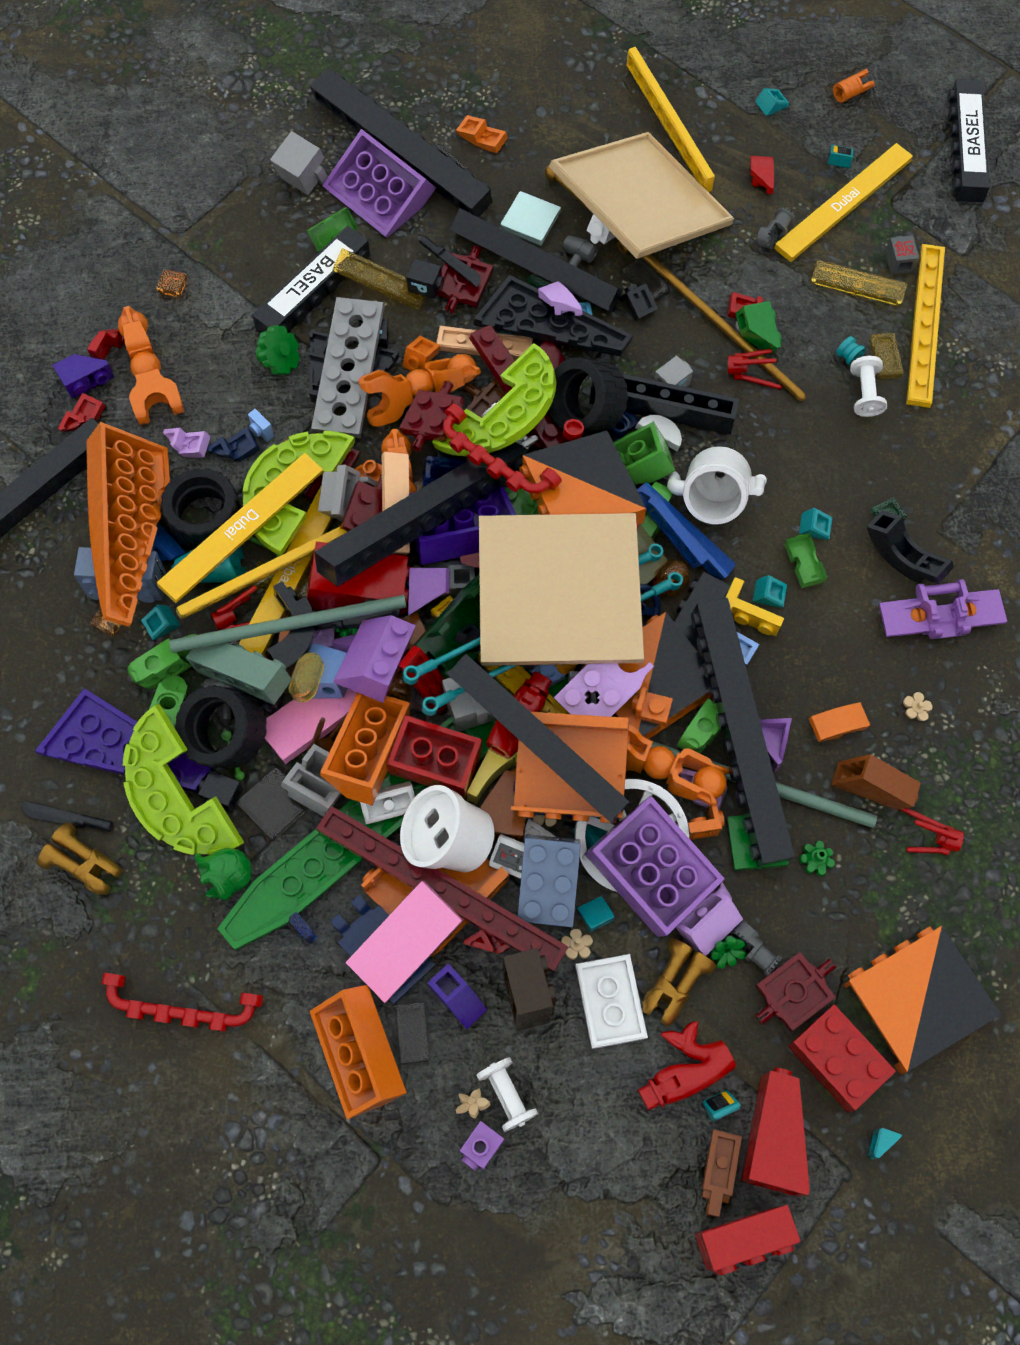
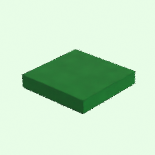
[726,815,789,871]

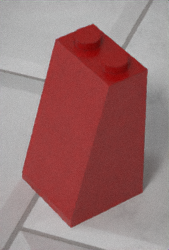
[306,541,411,610]
[740,1068,810,1197]

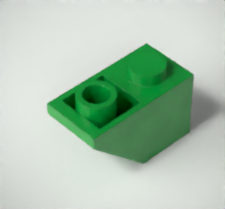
[735,301,782,354]

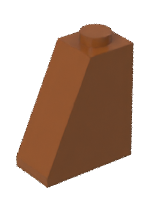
[831,754,921,810]
[480,768,526,842]

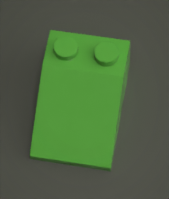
[613,421,675,484]

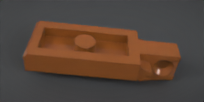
[701,1129,742,1218]

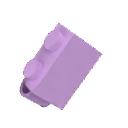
[676,882,743,956]

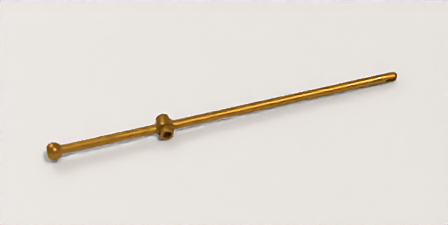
[545,164,806,401]

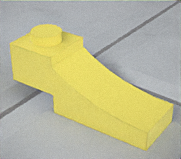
[467,749,518,804]

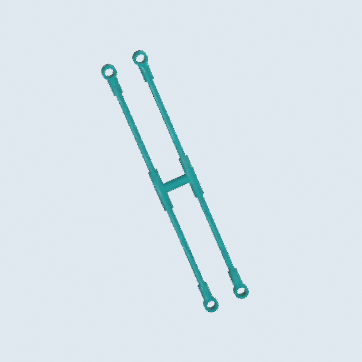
[403,544,683,716]

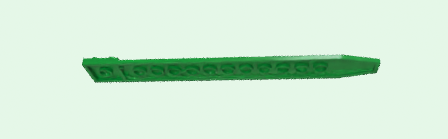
[217,667,568,951]

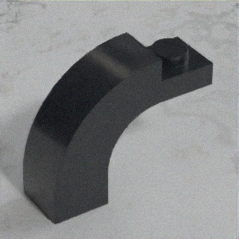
[866,510,954,584]
[267,581,314,674]

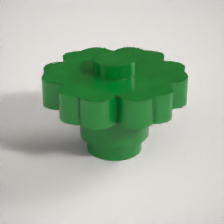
[255,325,300,375]

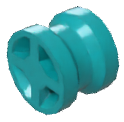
[836,336,866,367]

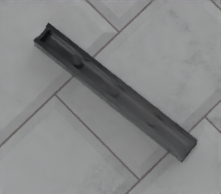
[449,208,623,313]
[0,418,98,538]
[446,654,630,825]

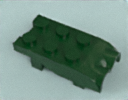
[412,574,481,679]

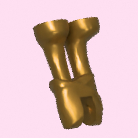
[37,822,123,895]
[642,938,717,1027]

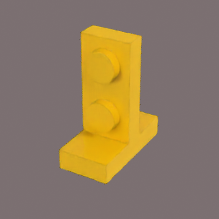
[726,577,784,636]

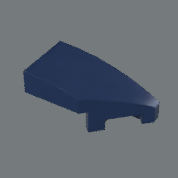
[207,427,261,461]

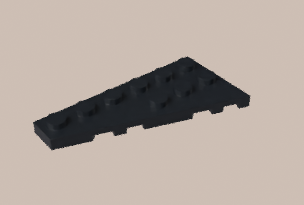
[473,275,633,357]

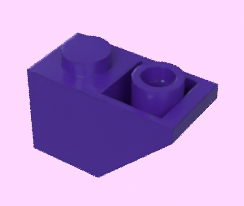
[52,354,114,399]
[428,963,487,1030]

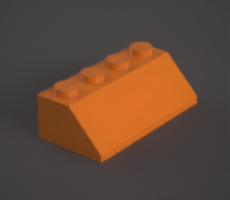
[320,692,410,806]
[309,985,407,1119]

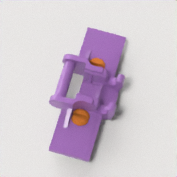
[879,579,1007,639]

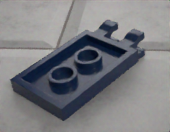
[330,895,435,1005]

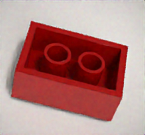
[387,715,482,798]
[787,1004,896,1113]
[695,1205,801,1275]

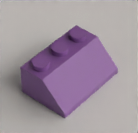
[333,615,416,703]

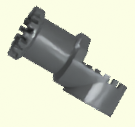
[757,207,795,249]
[731,921,782,977]

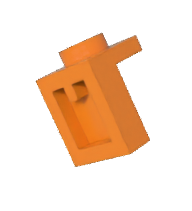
[403,336,440,371]
[631,686,673,726]
[688,805,725,840]

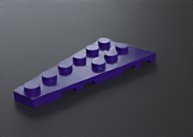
[35,688,212,793]

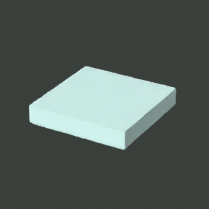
[500,191,561,246]

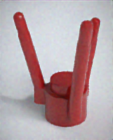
[728,349,782,389]
[210,585,257,631]
[900,808,964,856]

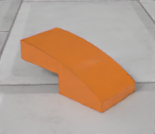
[456,115,508,154]
[808,702,871,742]

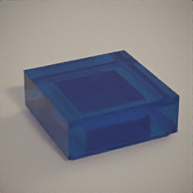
[289,912,317,943]

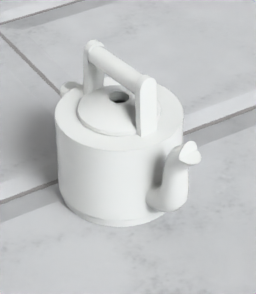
[664,447,767,524]

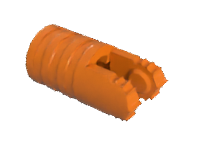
[833,69,875,103]

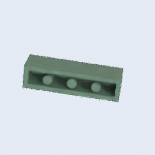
[186,643,292,705]

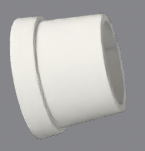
[400,785,494,872]

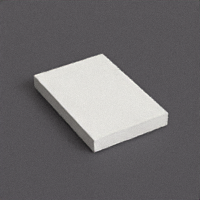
[575,954,648,1049]

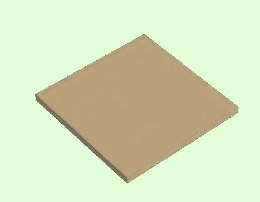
[549,132,734,259]
[479,513,644,666]

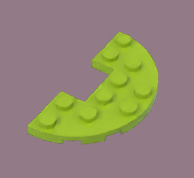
[432,343,556,456]
[243,431,355,556]
[122,704,244,855]

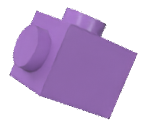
[460,1121,504,1171]

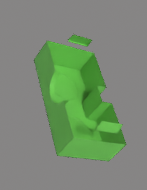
[307,208,358,252]
[784,533,828,588]

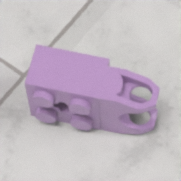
[554,662,654,717]

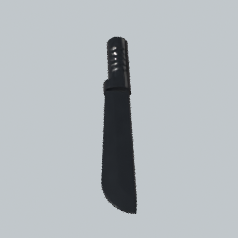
[419,236,480,287]
[314,609,400,631]
[22,801,113,832]

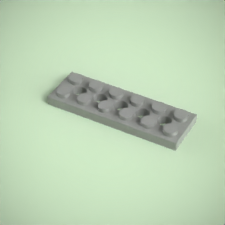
[311,297,384,438]

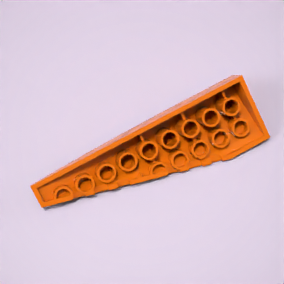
[86,422,170,627]

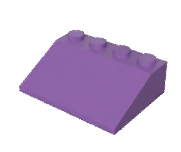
[322,129,436,238]
[584,796,725,937]

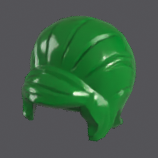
[194,848,252,901]

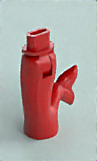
[485,671,552,759]
[638,1021,736,1111]

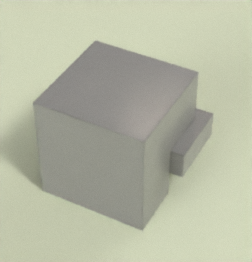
[270,131,328,195]
[318,465,378,522]
[442,678,496,732]
[281,744,342,817]

